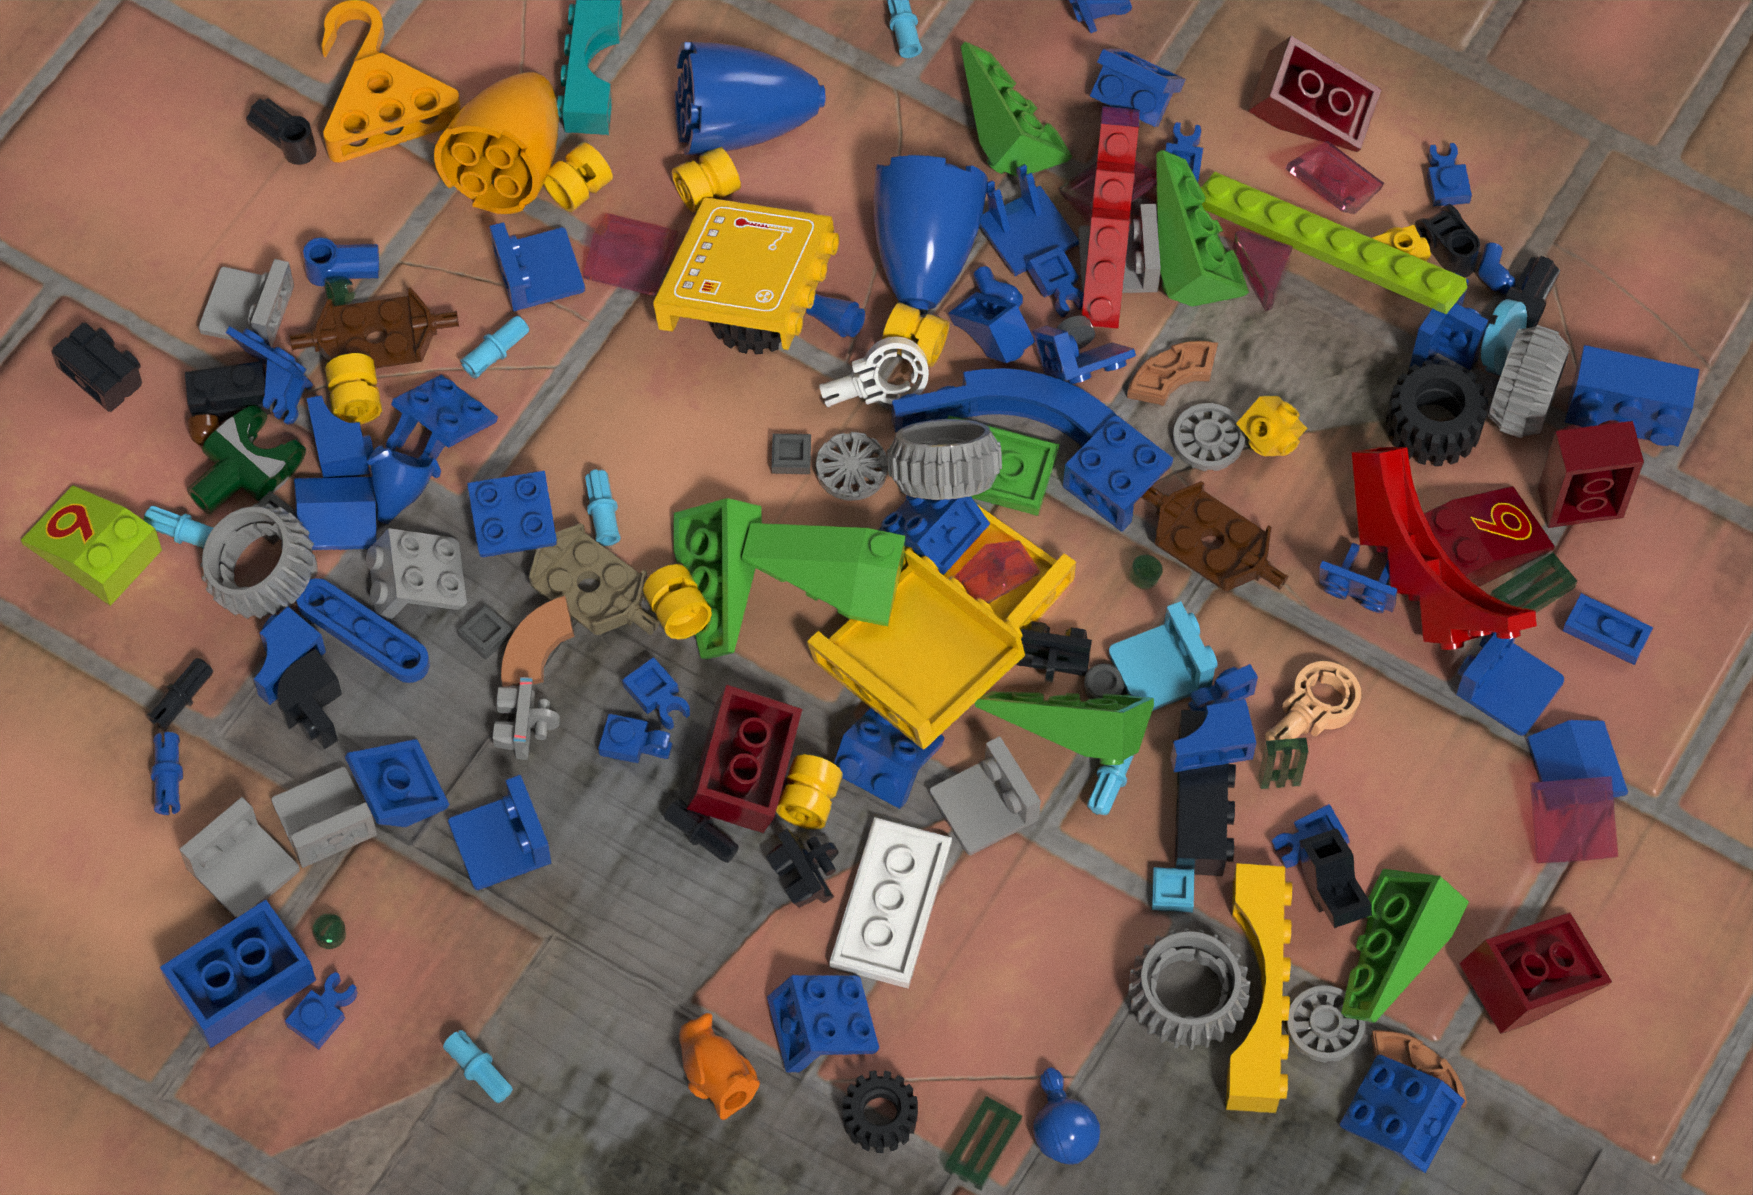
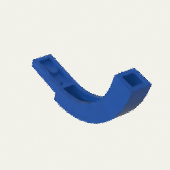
[891,368,1116,447]

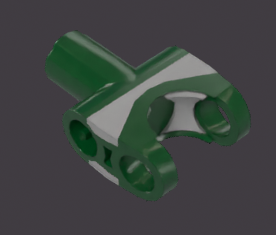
[187,405,306,514]

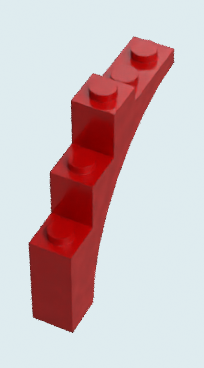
[1082,106,1140,329]
[1351,446,1537,650]

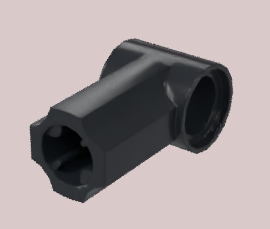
[246,98,317,165]
[1497,256,1561,328]

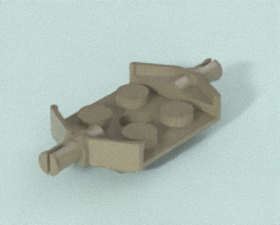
[529,523,660,635]

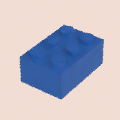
[1564,345,1700,447]
[160,900,316,1048]

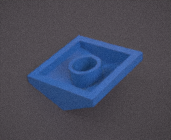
[294,477,377,550]
[1527,720,1628,811]
[345,739,450,827]

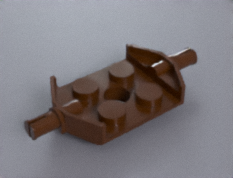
[289,287,459,369]
[1140,481,1289,591]

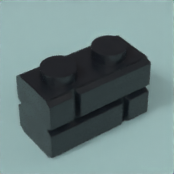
[51,322,143,412]
[185,361,271,421]

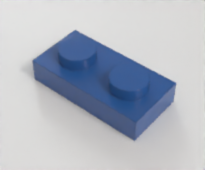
[1563,593,1653,665]

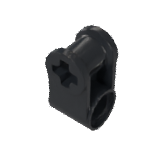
[1415,204,1480,278]

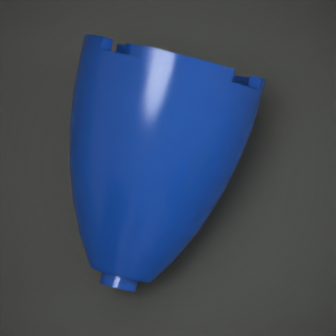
[675,42,826,155]
[873,155,988,315]

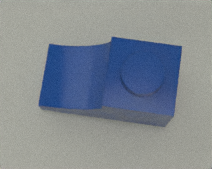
[948,292,1035,363]
[307,395,374,478]
[254,606,326,705]
[1171,698,1257,772]

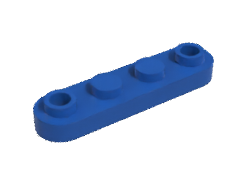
[296,578,430,683]

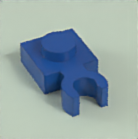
[1165,122,1203,182]
[1427,143,1472,207]
[1026,246,1084,317]
[622,657,690,730]
[1188,664,1258,711]
[1272,804,1350,868]
[285,972,358,1050]

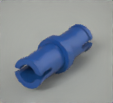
[151,732,183,815]

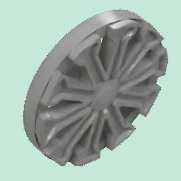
[1173,403,1245,471]
[816,432,888,501]
[1286,986,1365,1063]

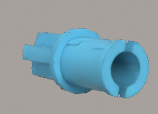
[887,0,922,58]
[460,316,530,379]
[585,469,621,546]
[144,506,213,549]
[1087,755,1134,816]
[443,1030,513,1103]

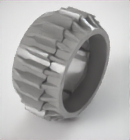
[1488,325,1571,438]
[887,419,1002,500]
[200,504,315,619]
[1128,928,1250,1050]

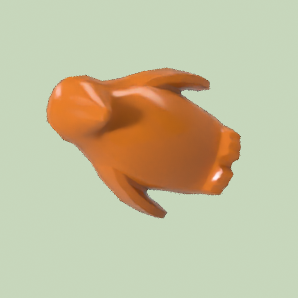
[679,1013,760,1120]

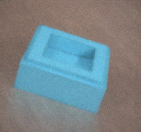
[1152,867,1194,912]

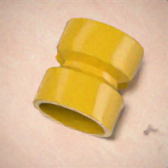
[544,142,613,212]
[671,147,741,213]
[882,302,950,367]
[325,353,382,424]
[643,564,712,640]
[776,754,843,830]

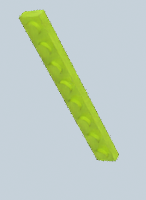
[1201,172,1467,314]

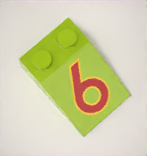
[21,485,162,606]

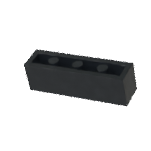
[1174,710,1236,876]

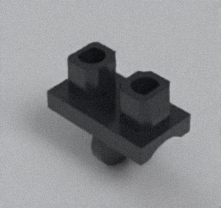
[1016,621,1092,683]
[766,829,839,908]

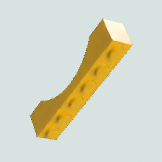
[1226,863,1292,1113]

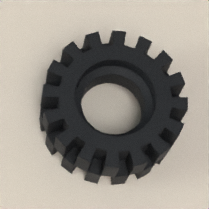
[842,1071,918,1153]

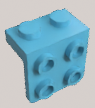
[1109,601,1218,711]

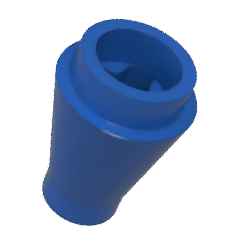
[806,294,865,338]

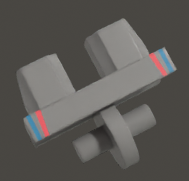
[493,677,560,760]

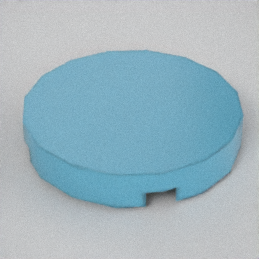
[1481,299,1527,376]

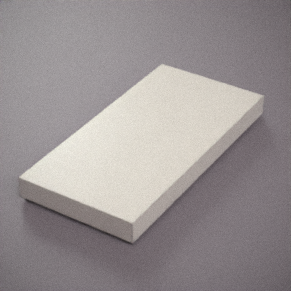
[830,817,952,989]

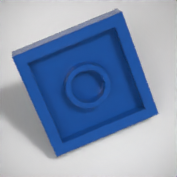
[1090,49,1186,127]
[1409,273,1488,370]

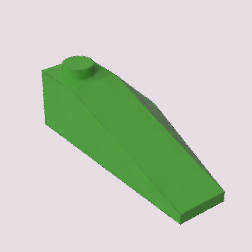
[961,42,1072,177]
[1156,150,1249,307]
[674,498,762,660]
[742,523,906,626]
[975,691,1154,765]
[1341,869,1469,1023]

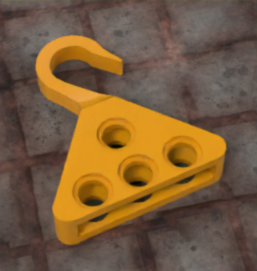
[322,0,461,163]

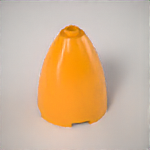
[434,72,559,214]

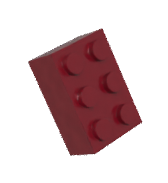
[1538,420,1644,528]
[687,685,803,833]

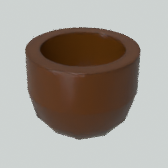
[187,414,219,446]

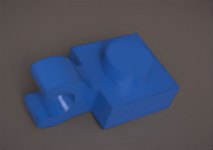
[598,714,673,763]

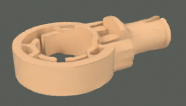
[1265,661,1361,752]

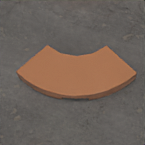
[1127,341,1218,406]
[501,596,575,687]
[1371,1030,1467,1108]

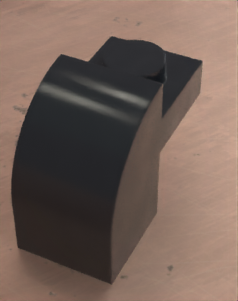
[278,649,342,749]
[1299,828,1372,928]

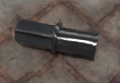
[146,658,213,732]
[664,799,739,863]

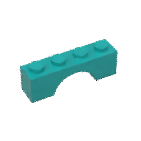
[557,0,623,135]

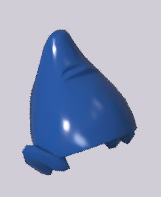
[366,445,441,524]

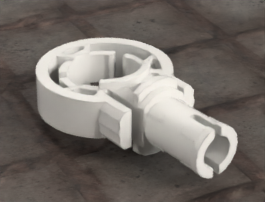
[819,337,929,408]

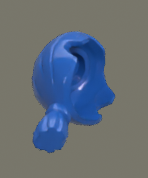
[1033,1067,1100,1165]

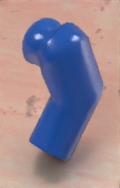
[1478,243,1516,294]
[973,266,1023,307]

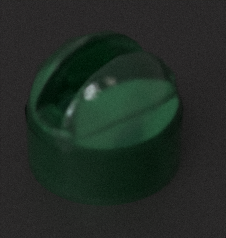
[325,277,355,307]
[1129,555,1163,590]
[312,913,346,949]

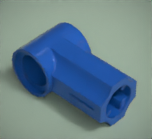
[303,237,379,287]

